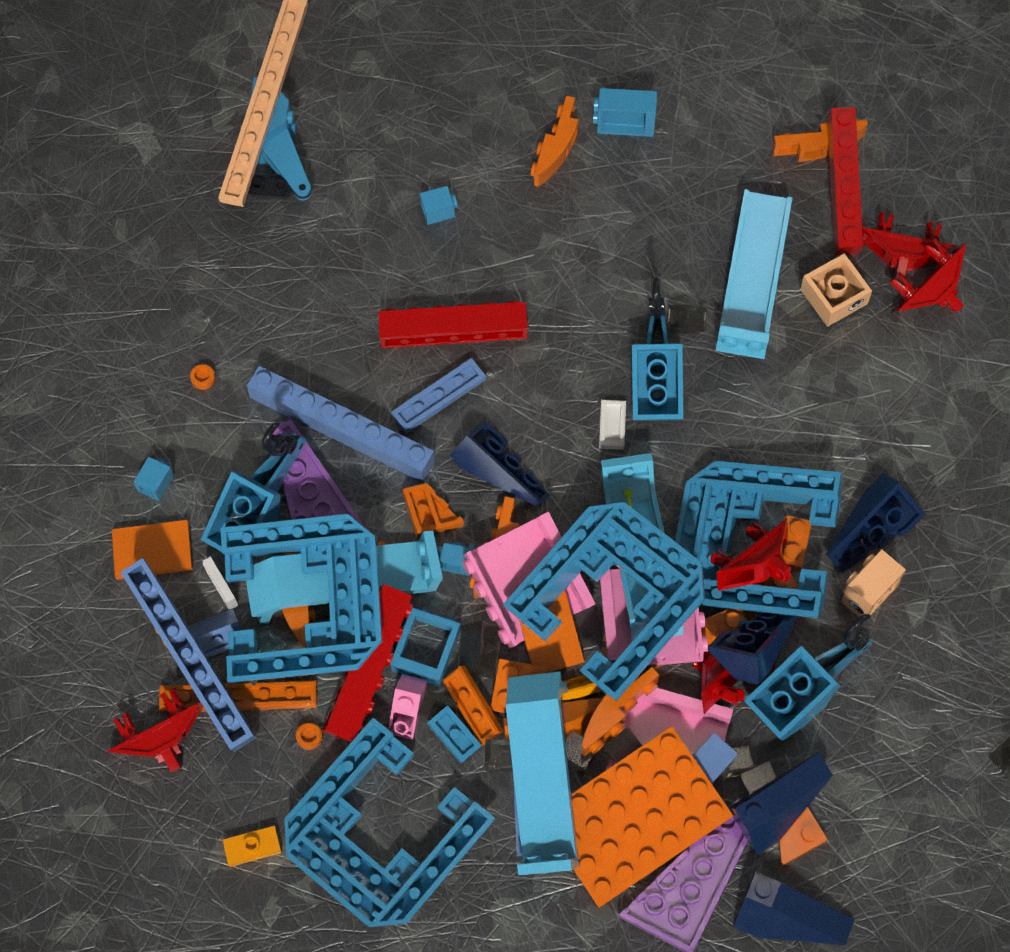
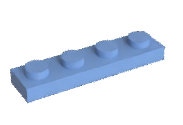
[391,358,486,434]

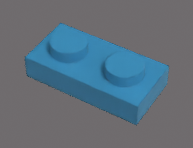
[427,705,482,764]

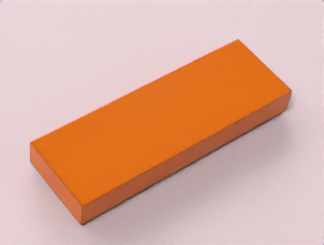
[442,665,504,746]

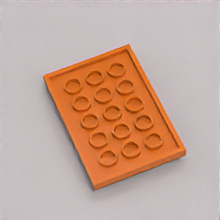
[571,726,733,908]

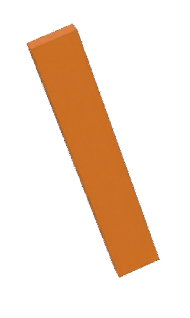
[159,680,317,713]

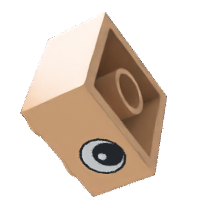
[800,253,872,327]
[841,550,906,617]

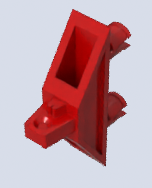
[862,212,957,283]
[889,238,966,313]
[710,518,791,591]
[692,652,775,714]
[106,688,203,772]

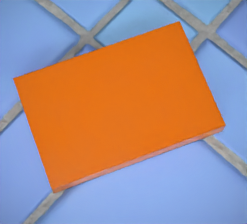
[112,520,193,580]
[519,590,585,672]

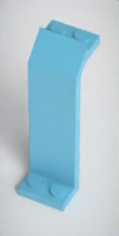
[716,189,793,359]
[601,453,684,641]
[246,531,443,625]
[506,672,579,875]

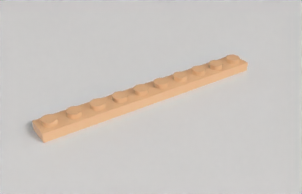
[218,0,308,207]

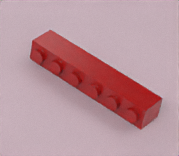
[827,107,863,256]
[378,300,528,348]
[321,584,413,743]

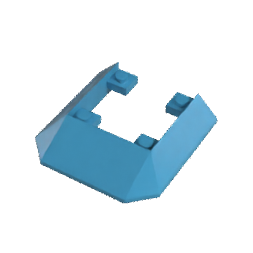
[675,461,842,618]
[503,502,705,701]
[221,514,382,683]
[284,718,495,927]

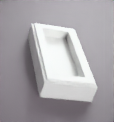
[599,399,626,450]
[202,556,238,610]

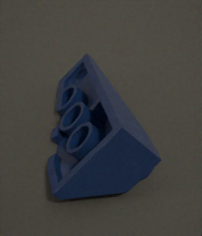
[449,420,550,507]
[825,473,925,572]
[709,612,798,684]
[728,752,833,855]
[733,872,855,946]

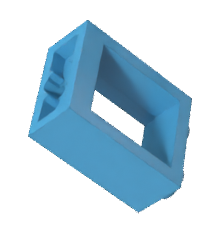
[593,88,657,137]
[390,607,461,688]

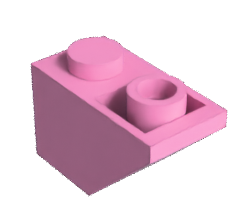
[388,674,428,740]

